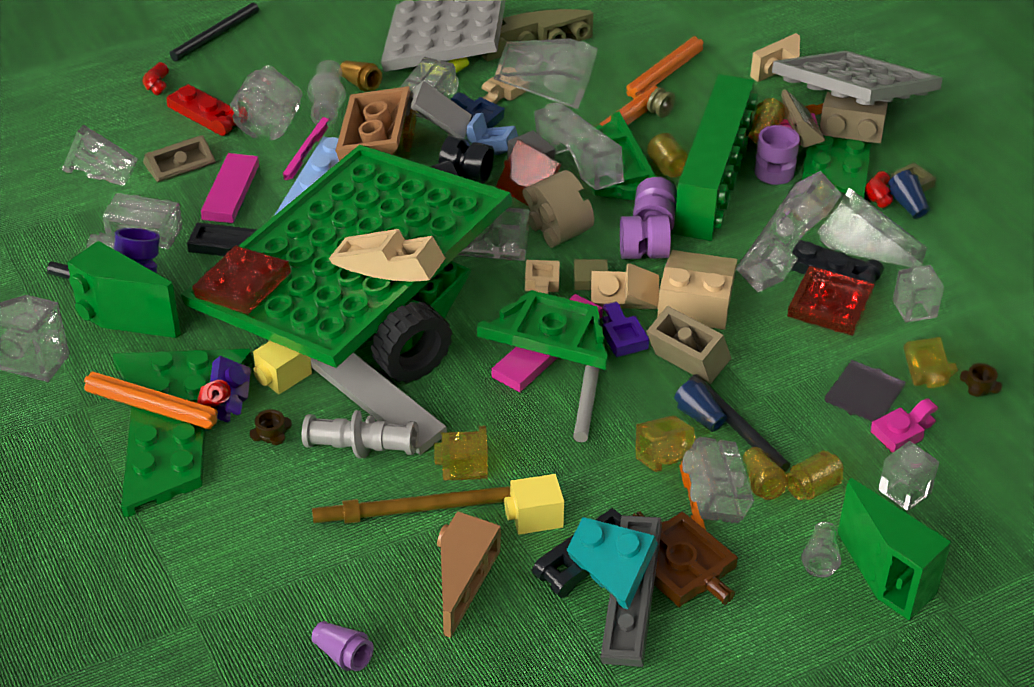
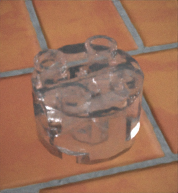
[230,66,302,140]

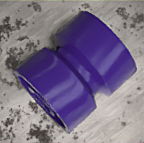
[114,228,160,273]

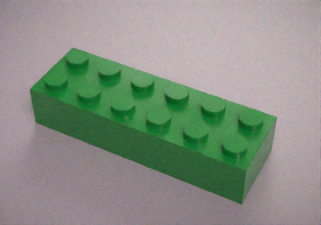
[674,74,758,241]

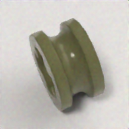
[647,87,675,118]

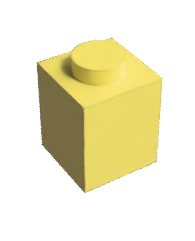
[253,341,312,395]
[504,474,564,535]

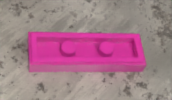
[201,153,259,223]

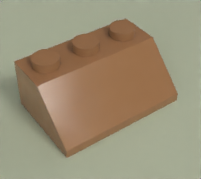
[335,86,411,161]

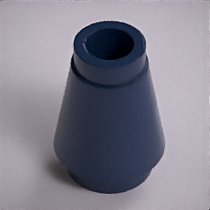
[888,170,930,219]
[674,379,727,432]

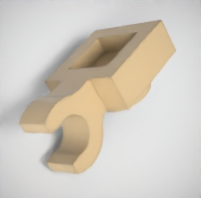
[482,68,530,104]
[525,260,560,294]

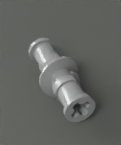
[302,410,419,459]

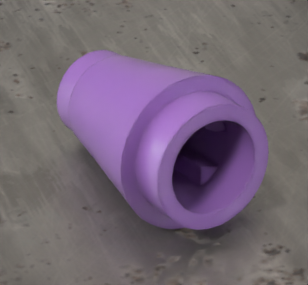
[311,621,374,671]

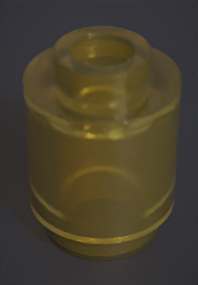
[647,133,688,177]
[785,450,844,500]

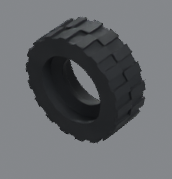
[371,301,453,383]

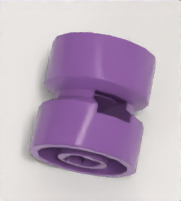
[754,125,800,185]
[633,177,677,232]
[620,215,671,259]

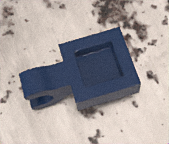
[451,92,505,128]

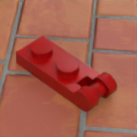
[166,84,247,136]

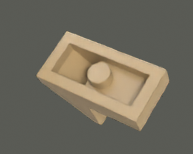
[750,33,800,82]
[591,264,659,309]

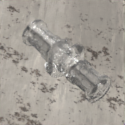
[307,60,346,126]

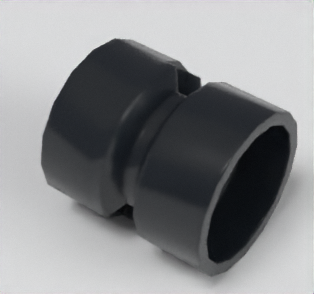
[438,136,494,184]

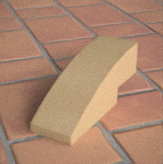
[329,229,445,282]

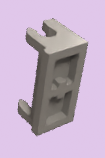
[405,81,472,139]

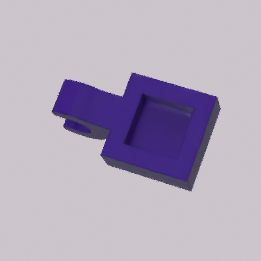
[602,301,649,357]
[210,356,251,423]

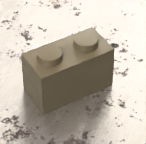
[820,92,888,144]
[646,306,731,384]

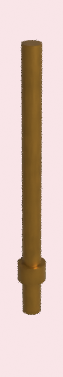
[312,486,510,524]

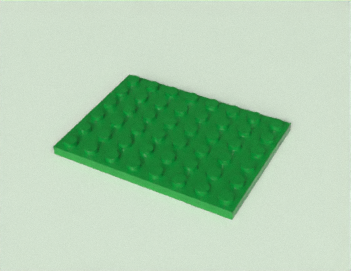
[180,144,513,368]

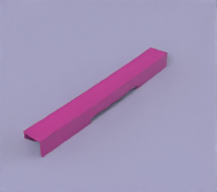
[282,117,329,180]

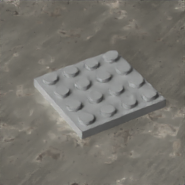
[381,0,506,72]
[772,51,943,105]

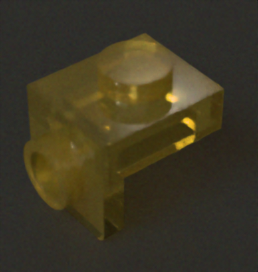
[903,337,958,388]

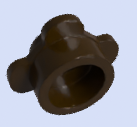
[960,363,1002,397]
[250,409,292,445]

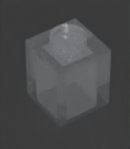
[893,265,944,323]
[878,441,939,511]

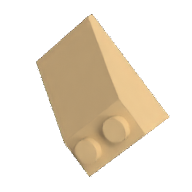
[657,250,738,330]

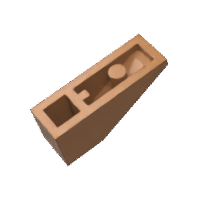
[437,511,501,638]

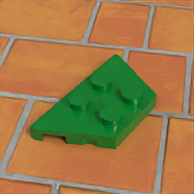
[572,111,656,200]
[802,135,872,207]
[477,290,608,370]
[112,348,251,408]
[121,406,205,517]

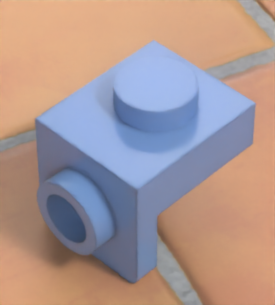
[466,113,518,155]

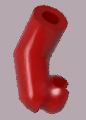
[142,62,169,96]
[865,171,893,208]
[197,379,231,408]

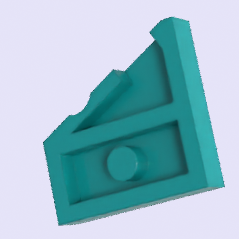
[567,517,658,609]

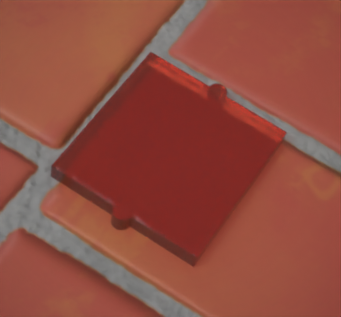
[496,140,562,207]

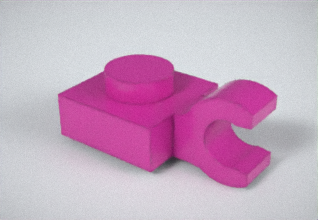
[871,398,938,454]

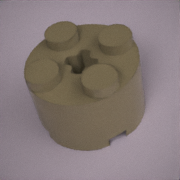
[522,170,594,248]

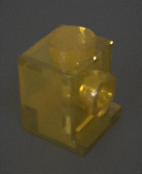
[636,415,696,472]
[434,426,488,480]

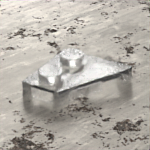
[62,125,138,186]

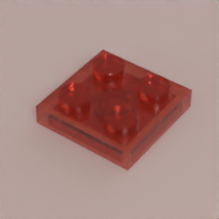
[192,246,291,314]
[787,266,875,336]

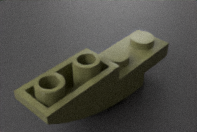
[482,9,594,61]

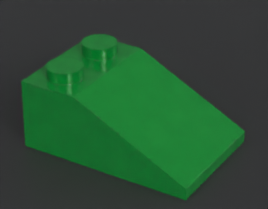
[67,241,181,338]

